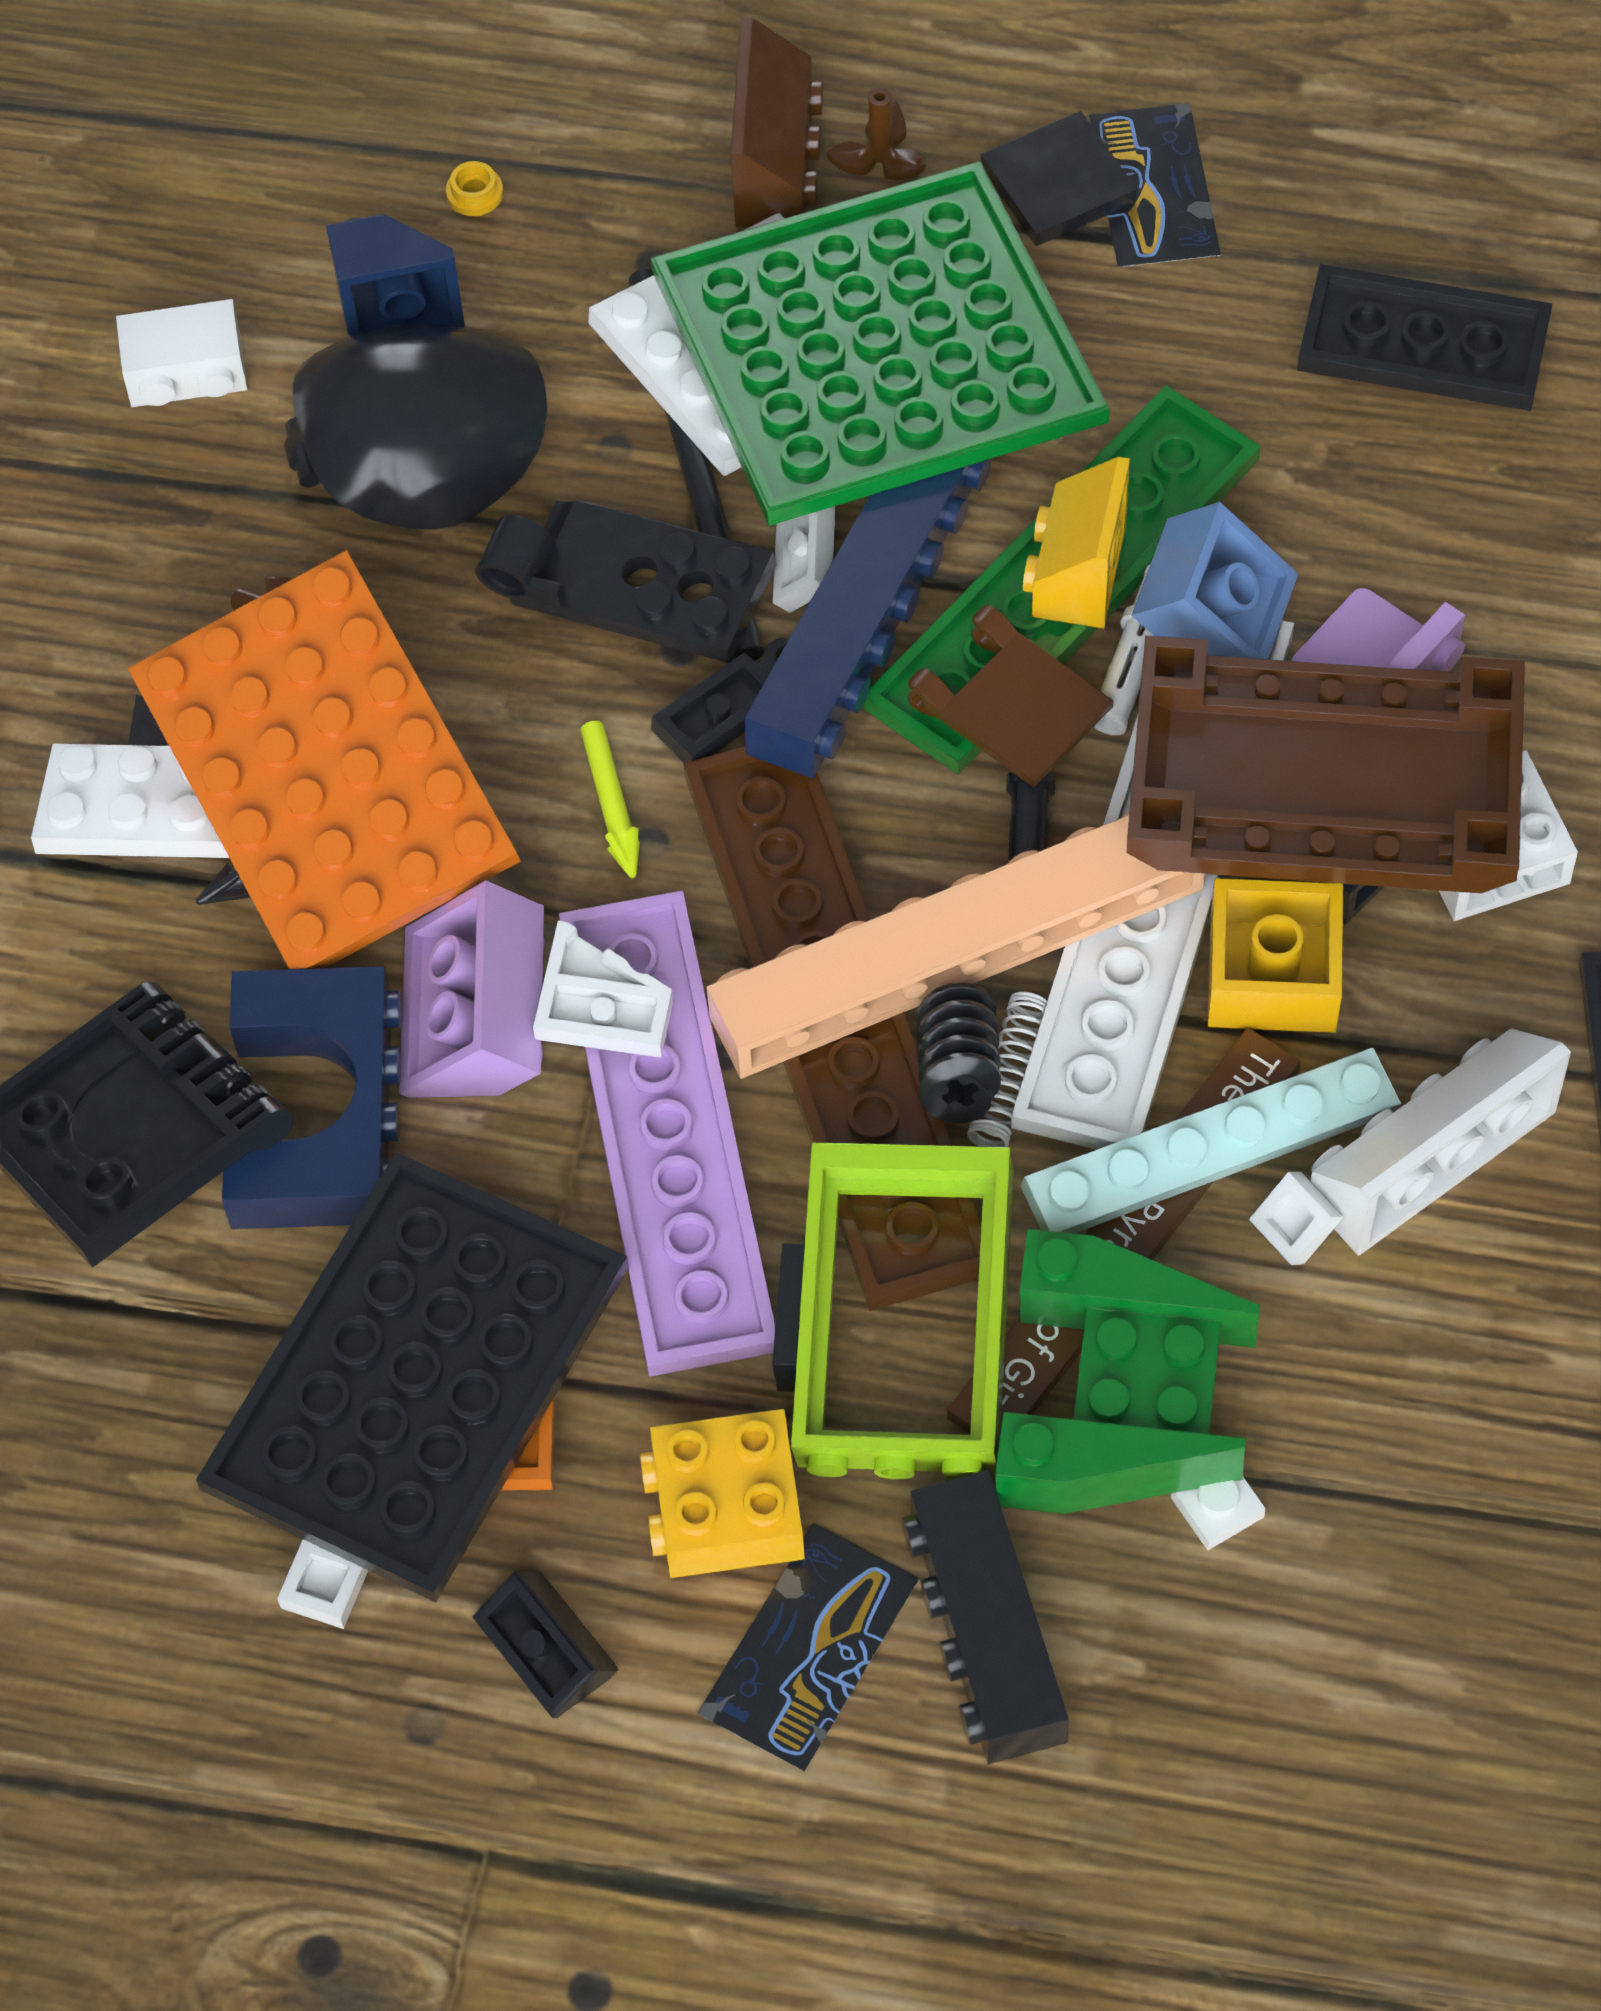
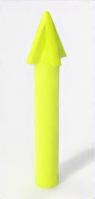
[580,721,640,878]

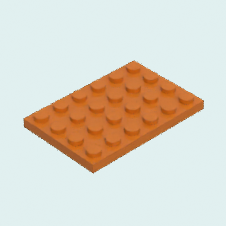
[127,550,521,969]

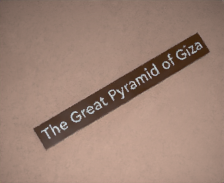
[947,1028,1301,1434]

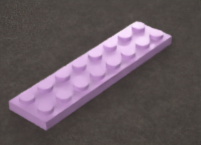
[559,891,775,1377]

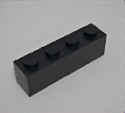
[902,1470,1069,1765]

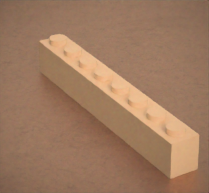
[707,810,1205,1079]

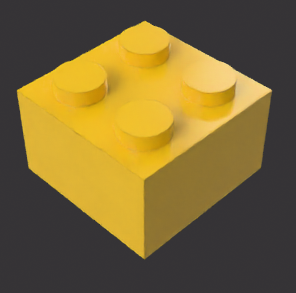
[1208,878,1343,1033]

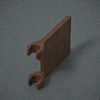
[908,605,1114,788]

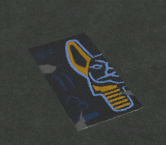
[1089,103,1221,267]
[697,1523,919,1772]

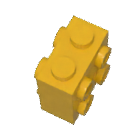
[640,1409,805,1578]

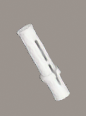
[1094,565,1154,735]

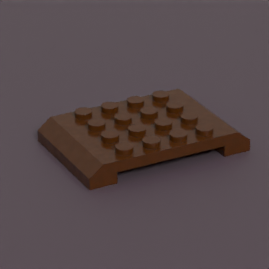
[1126,635,1525,894]

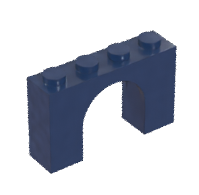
[222,966,402,1229]

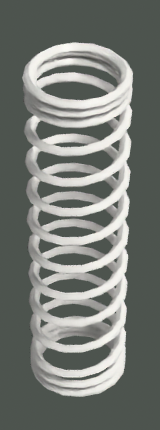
[967,991,1047,1147]

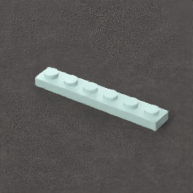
[1020,1048,1401,1233]

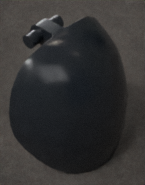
[284,324,547,529]

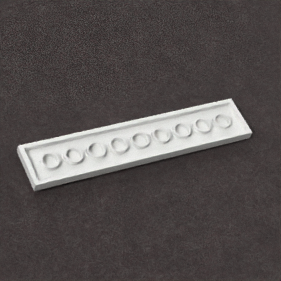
[1011,620,1294,1150]

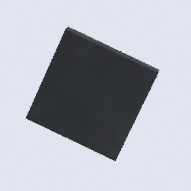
[981,111,1137,246]

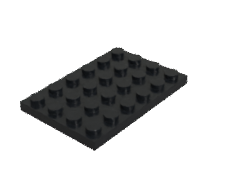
[196,1152,629,1603]

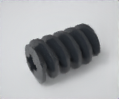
[916,983,1001,1123]

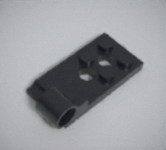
[475,499,777,663]

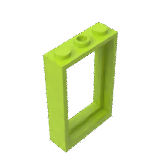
[791,1143,1014,1480]

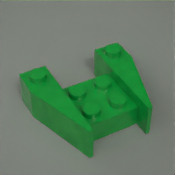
[995,1229,1260,1514]

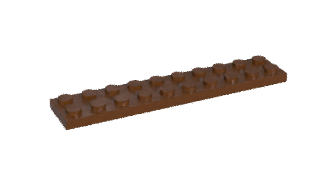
[683,747,981,1311]

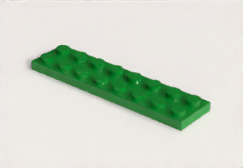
[863,385,1261,775]

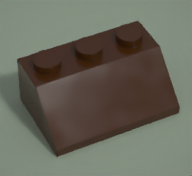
[731,17,823,227]

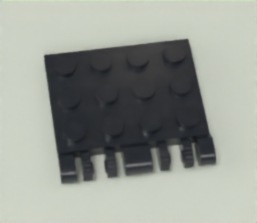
[0,982,293,1268]

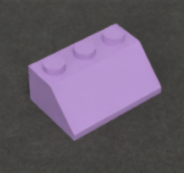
[399,880,545,1098]

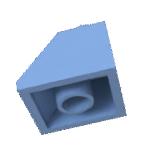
[1131,502,1299,659]

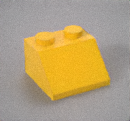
[1023,457,1130,629]

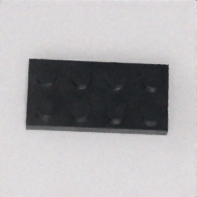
[1297,264,1553,411]

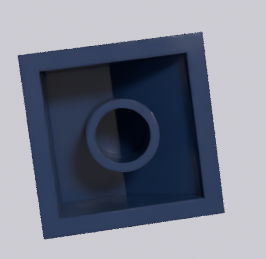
[326,214,465,336]

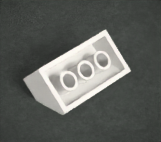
[1311,1028,1571,1256]

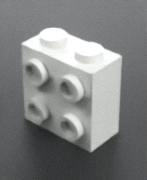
[1439,750,1578,921]

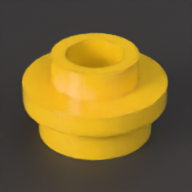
[446,161,503,216]

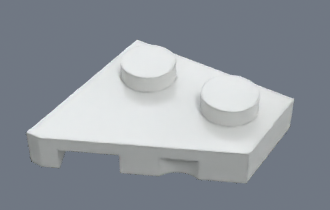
[533,921,673,1058]

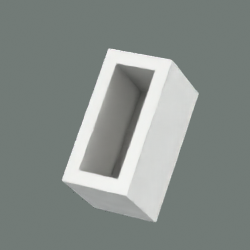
[116,299,248,407]

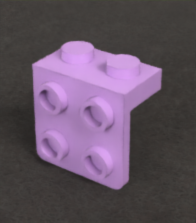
[1292,588,1465,672]

